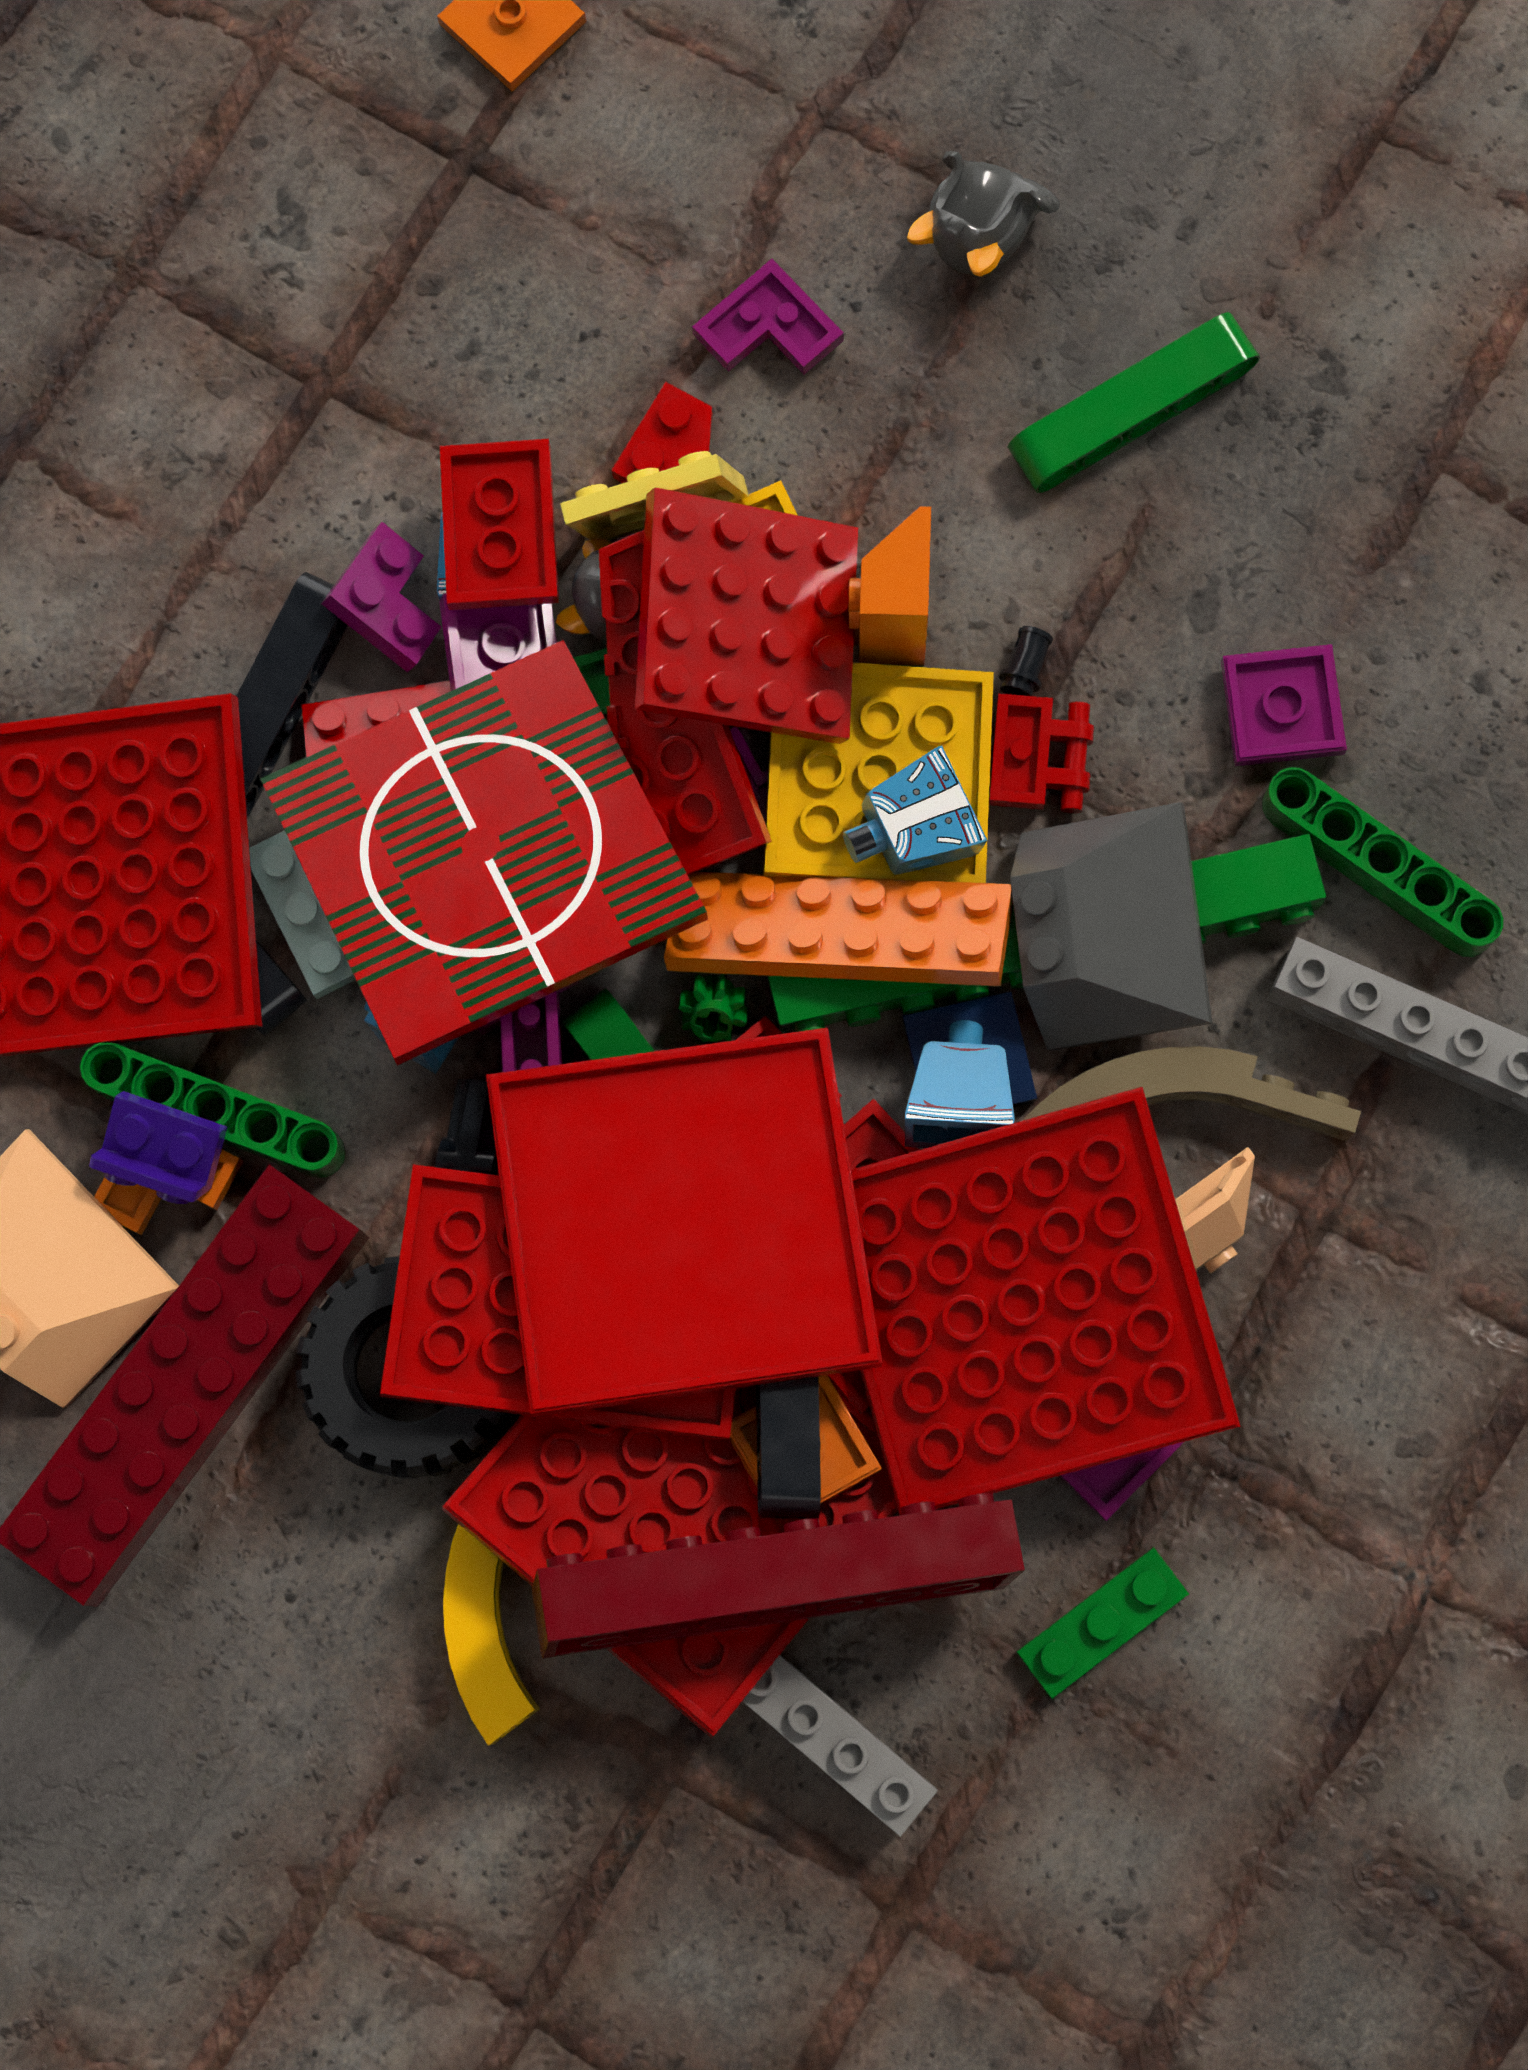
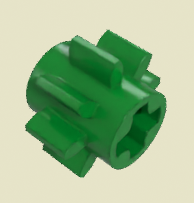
[678,974,748,1043]

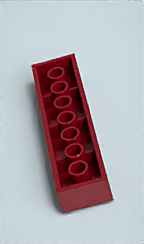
[0,1164,370,1607]
[532,1493,1025,1659]

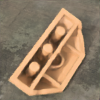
[1175,1147,1255,1274]

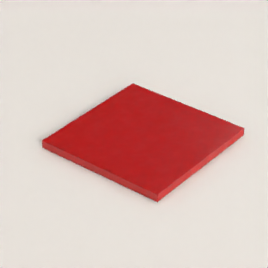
[486,1028,882,1417]

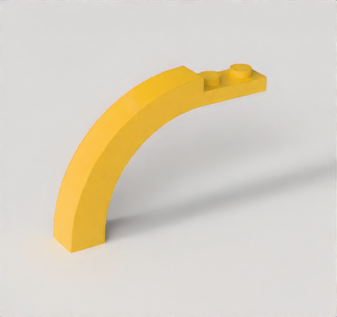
[443,1524,540,1746]

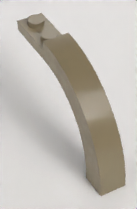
[1022,1046,1361,1141]

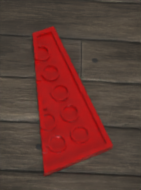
[599,529,772,875]

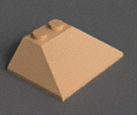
[0,1129,179,1408]

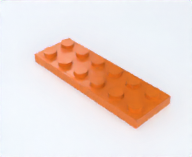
[664,872,1013,986]

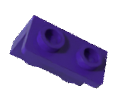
[89,1091,227,1204]

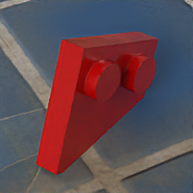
[611,382,713,483]

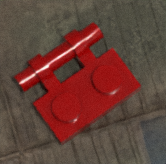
[989,693,1094,814]

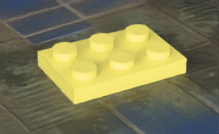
[560,451,749,541]

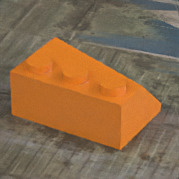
[849,506,931,665]

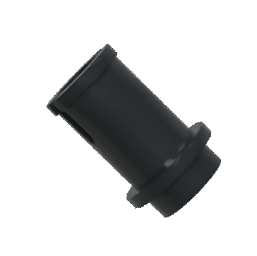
[999,626,1053,696]

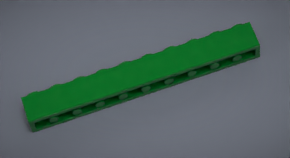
[767,834,1326,1034]

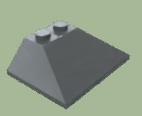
[1010,802,1213,1051]

